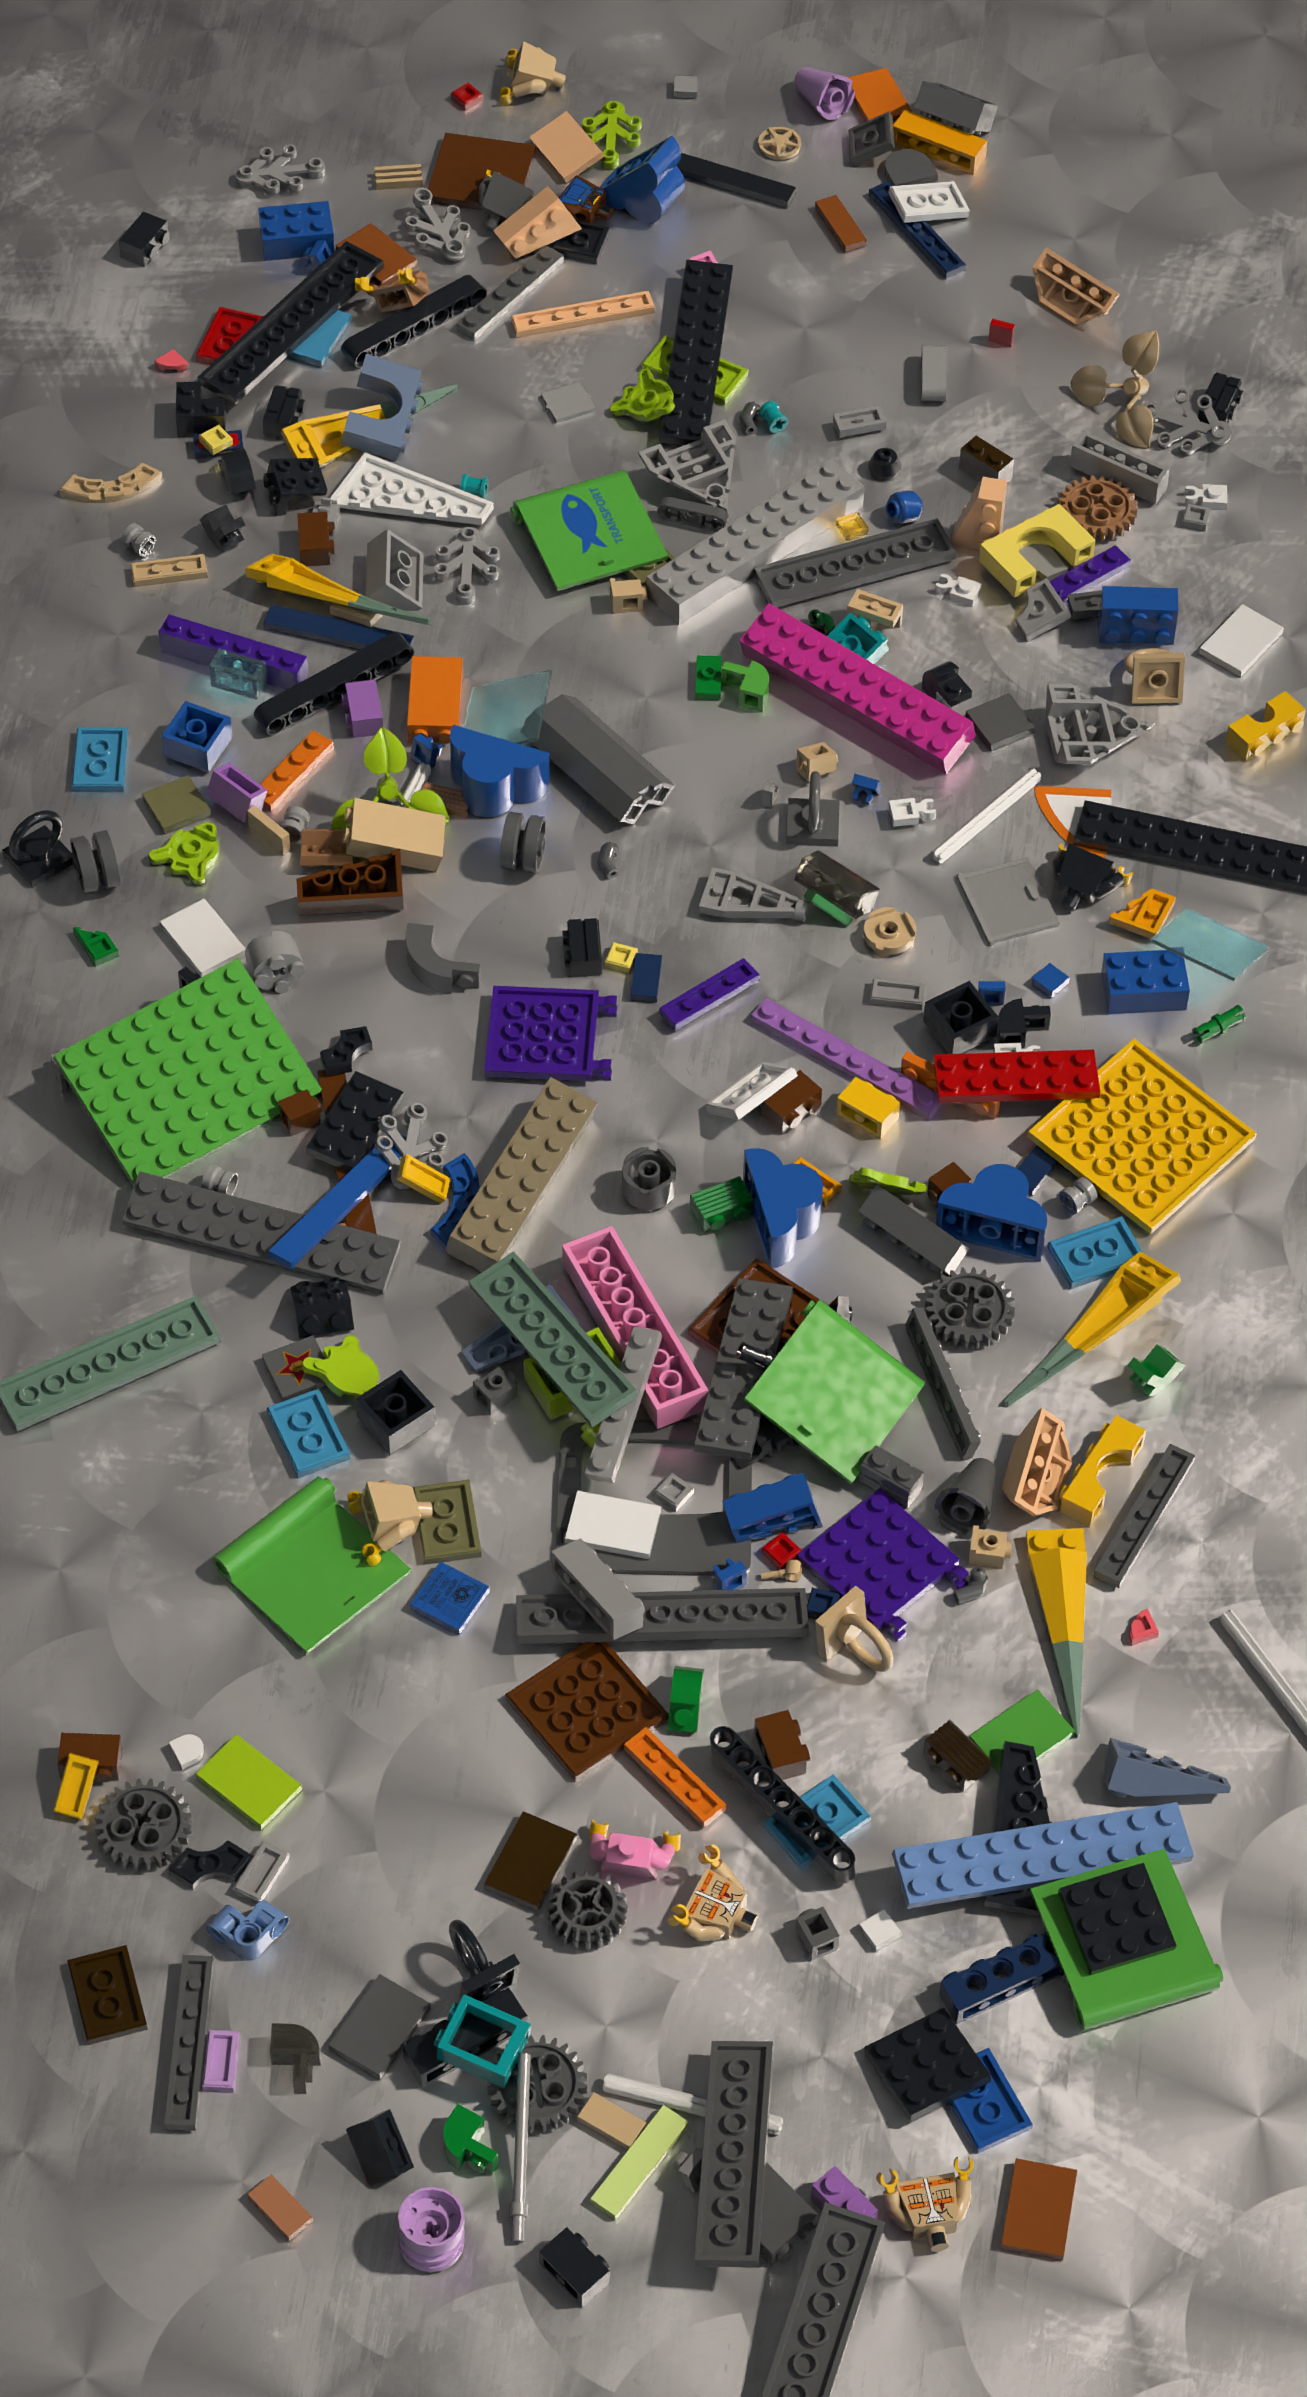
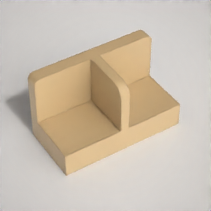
[847,589,903,630]

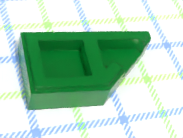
[804,889,854,926]
[73,927,119,967]

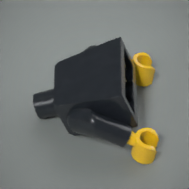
[1052,843,1133,911]

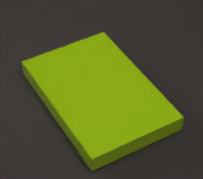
[196,1734,302,1830]

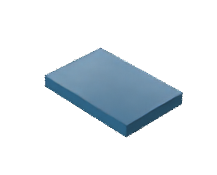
[287,310,351,367]
[72,727,129,792]
[1047,1216,1143,1289]
[266,1388,351,1478]
[763,1774,871,1869]

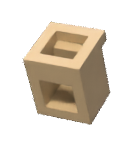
[610,578,647,614]
[797,742,838,782]
[968,1525,1012,1569]

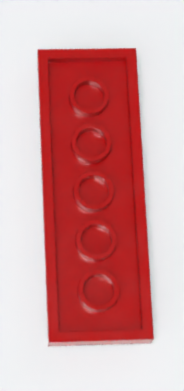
[933,1049,1101,1103]

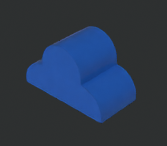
[600,136,685,223]
[450,725,550,818]
[743,1148,823,1268]
[936,1164,1047,1262]

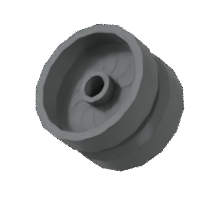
[500,812,546,873]
[70,830,121,894]

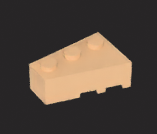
[493,186,582,259]
[950,477,1007,550]

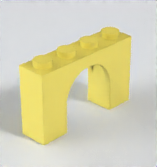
[979,504,1096,597]

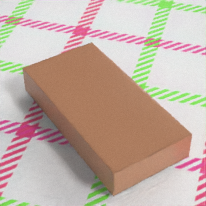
[248,2174,313,2241]

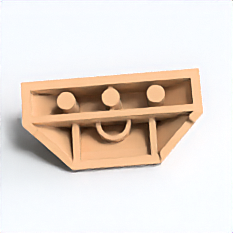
[1032,248,1120,326]
[1001,1408,1072,1516]

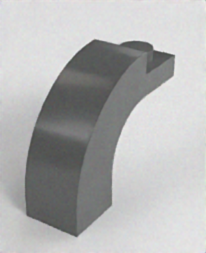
[406,923,481,994]

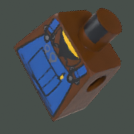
[558,175,614,223]

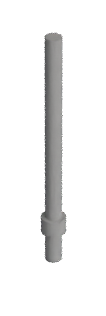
[509,2054,531,2243]

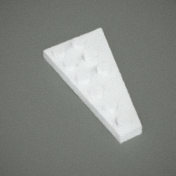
[330,453,494,525]

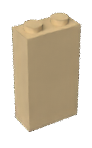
[342,798,445,872]

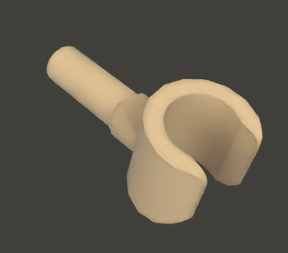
[761,1560,802,1582]

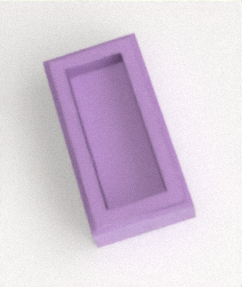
[202,2030,240,2092]

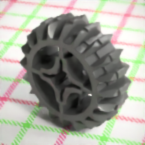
[546,1869,628,1950]

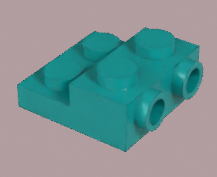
[827,612,889,664]

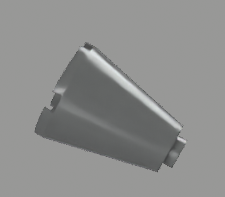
[934,1458,997,1535]

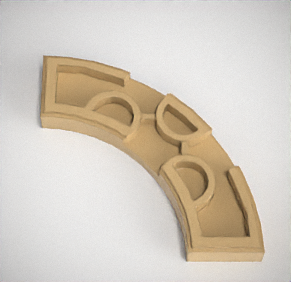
[59,462,162,503]

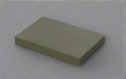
[413,1479,482,1565]

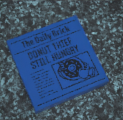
[410,1561,490,1635]

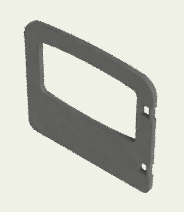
[556,1420,752,1576]

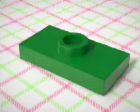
[695,655,722,700]

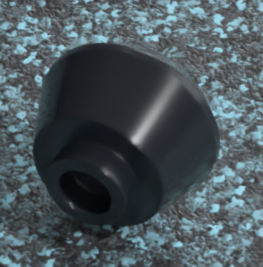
[868,448,901,479]

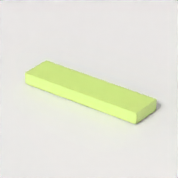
[590,2105,689,2220]

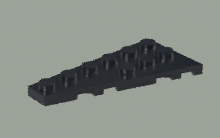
[984,1741,1052,1917]

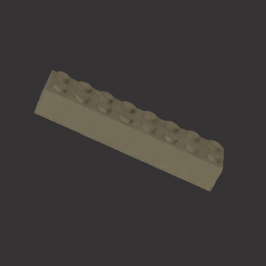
[445,1077,598,1272]

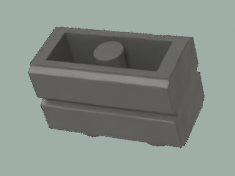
[859,1445,924,1508]

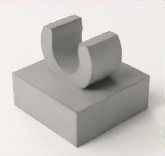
[313,497,340,529]
[674,2147,703,2193]

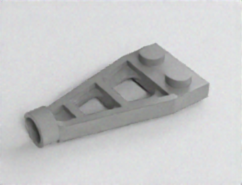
[699,867,809,922]

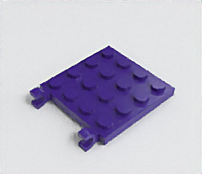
[484,986,617,1081]
[797,1488,969,1641]

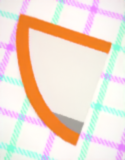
[1034,786,1111,858]

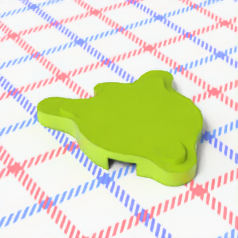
[610,368,675,422]
[148,822,219,885]
[848,1168,927,1195]
[302,1335,379,1400]

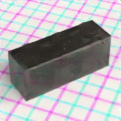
[794,850,880,919]

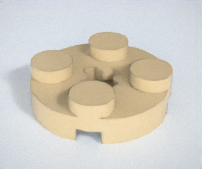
[863,907,916,957]

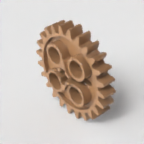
[1058,475,1138,541]

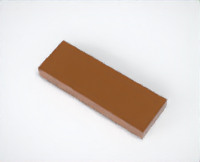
[815,195,867,252]

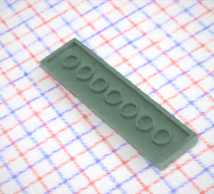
[468,1251,638,1427]
[0,1296,221,1432]

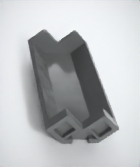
[521,694,675,824]

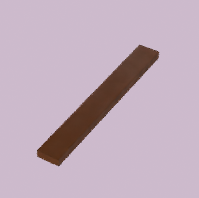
[317,1070,377,1234]

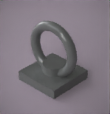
[786,771,840,846]

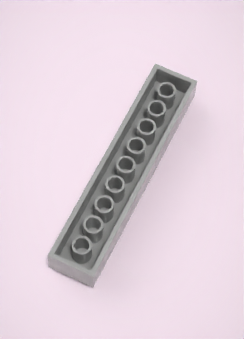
[646,459,865,625]

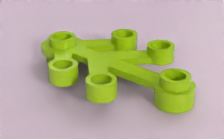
[582,101,642,170]

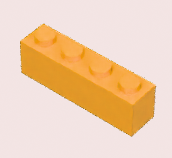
[893,109,988,175]

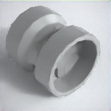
[121,523,156,557]
[280,806,310,842]
[201,1164,238,1196]
[1059,1177,1097,1214]

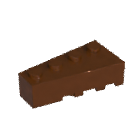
[296,849,404,915]

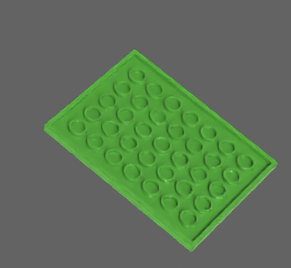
[53,958,322,1187]

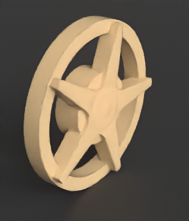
[758,127,801,160]

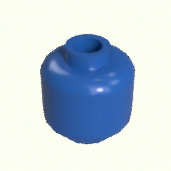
[886,490,923,524]

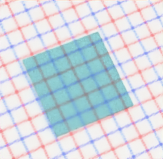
[464,670,552,744]
[1150,908,1270,981]

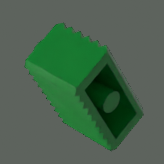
[690,1176,754,1232]

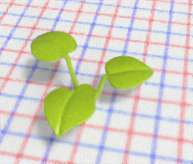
[331,727,449,829]

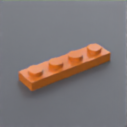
[260,730,334,812]
[901,1051,1000,1120]
[624,1727,726,1828]

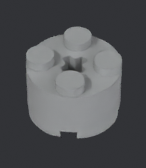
[245,931,305,993]

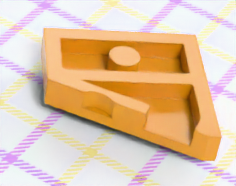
[1109,888,1176,940]

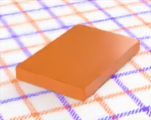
[848,68,913,122]

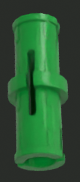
[1192,1005,1246,1044]

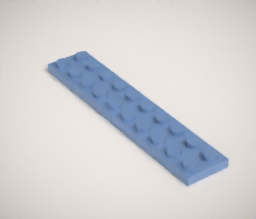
[892,1802,1194,1909]

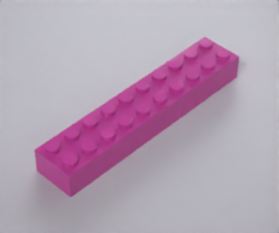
[739,603,976,774]

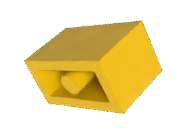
[836,1077,900,1139]

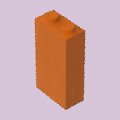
[407,656,463,743]

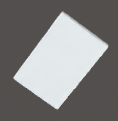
[889,181,970,223]
[1199,604,1284,677]
[160,898,246,977]
[705,1062,798,1120]
[565,1491,661,1559]

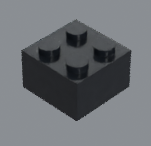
[923,981,999,1054]
[355,1370,436,1455]

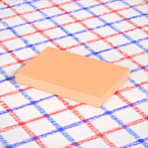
[529,111,604,183]

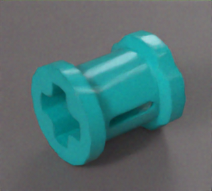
[758,401,789,433]
[460,473,489,499]

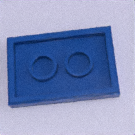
[949,2048,1033,2154]

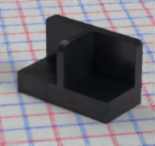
[346,2109,414,2186]

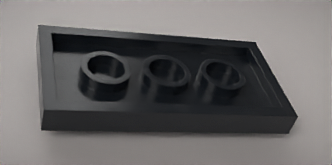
[306,1071,404,1172]

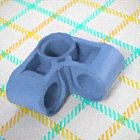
[206,1900,289,1960]

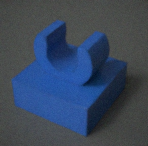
[303,240,331,269]
[410,734,443,769]
[852,774,882,804]
[713,1558,747,1590]

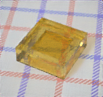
[836,512,869,541]

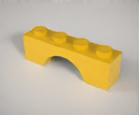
[1059,1415,1146,1527]

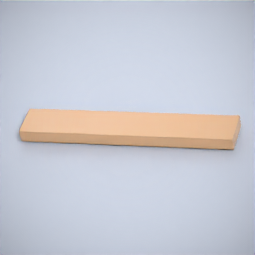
[511,291,655,338]

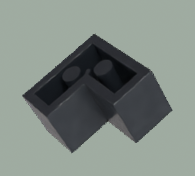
[176,381,226,437]

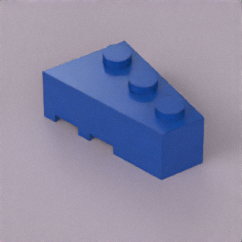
[722,1473,823,1542]

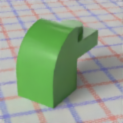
[721,661,769,712]

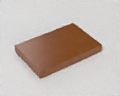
[336,223,418,286]
[1001,2158,1077,2261]

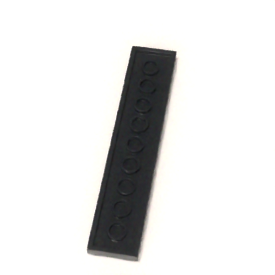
[197,241,384,404]
[659,259,733,445]
[1073,800,1307,894]

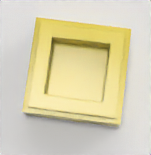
[199,425,233,455]
[605,942,638,974]

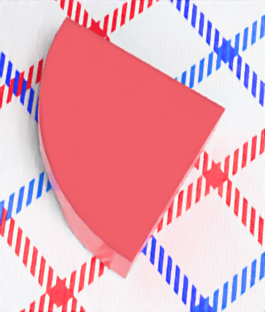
[154,349,189,372]
[1129,1609,1159,1646]

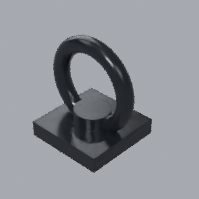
[2,810,73,888]
[449,1919,520,2004]

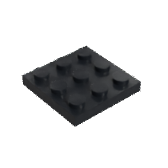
[1058,1863,1177,1975]
[864,2007,991,2122]

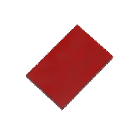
[196,307,263,365]

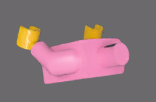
[588,1820,681,1880]

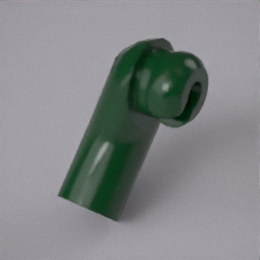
[808,609,836,636]

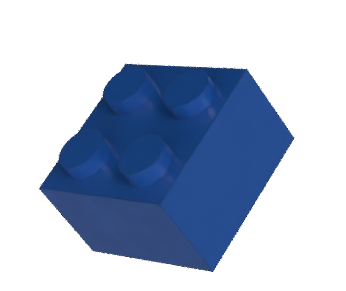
[161,701,232,772]

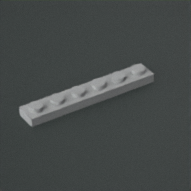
[584,1327,662,1484]

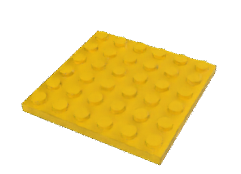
[1027,1038,1257,1234]

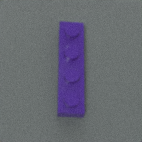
[1050,545,1131,603]
[659,958,760,1031]

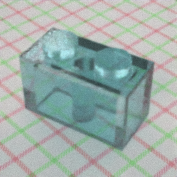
[209,648,267,700]

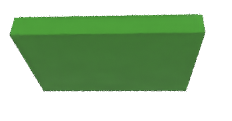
[969,1689,1075,1774]

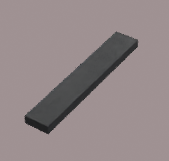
[676,153,796,208]

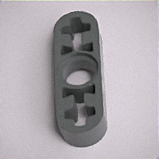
[657,497,729,532]

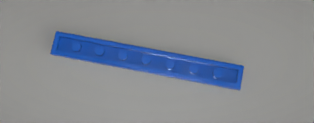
[268,1134,406,1270]

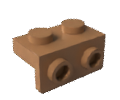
[300,829,354,868]

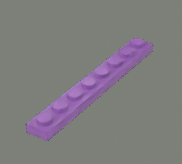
[751,998,943,1121]

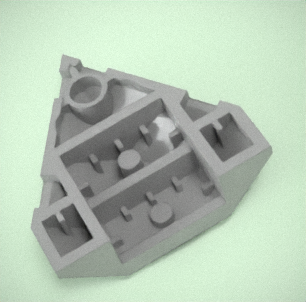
[638,420,736,512]
[1045,684,1155,764]

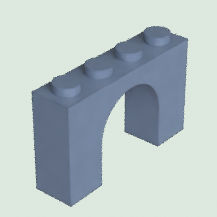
[340,354,424,461]

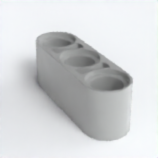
[921,345,947,402]

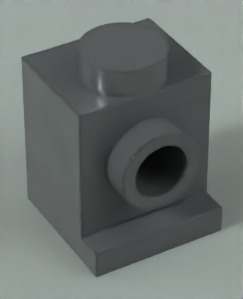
[473,1367,518,1415]
[795,1906,840,1961]

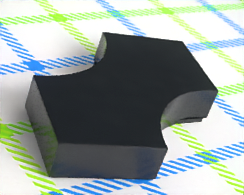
[320,1026,372,1076]
[169,1840,253,1890]

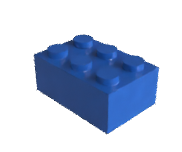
[258,201,335,261]
[1098,586,1179,645]
[1101,949,1190,1014]

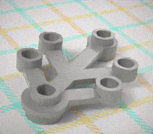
[235,144,326,194]
[404,188,471,261]
[1143,388,1232,455]
[434,527,500,605]
[374,1103,448,1190]

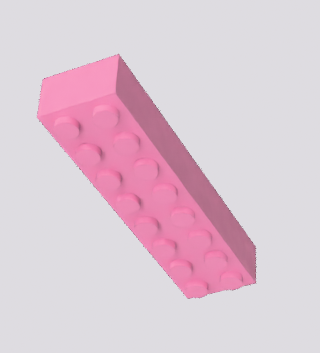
[562,1226,708,1429]

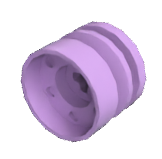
[398,2187,465,2272]

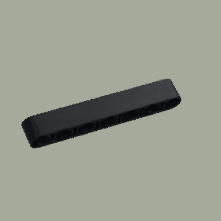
[341,275,487,368]
[253,632,415,735]
[710,1726,856,1884]

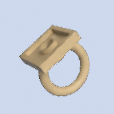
[1124,648,1185,704]
[815,1586,894,1672]

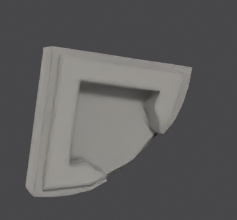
[762,782,779,809]

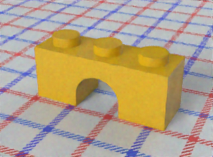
[1226,691,1306,761]

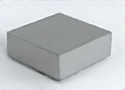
[674,76,697,98]
[1181,503,1211,531]
[654,1473,694,1511]

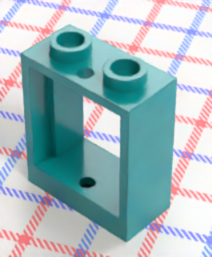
[434,1994,531,2088]

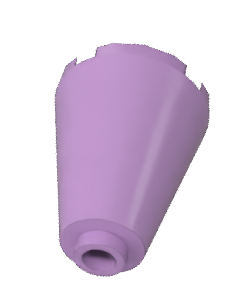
[794,67,855,120]

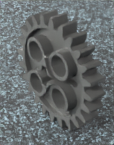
[925,1267,1015,1349]
[94,1778,192,1871]
[487,2035,587,2133]

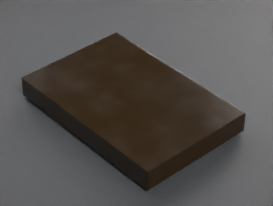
[484,1811,577,1911]
[67,1945,148,2045]

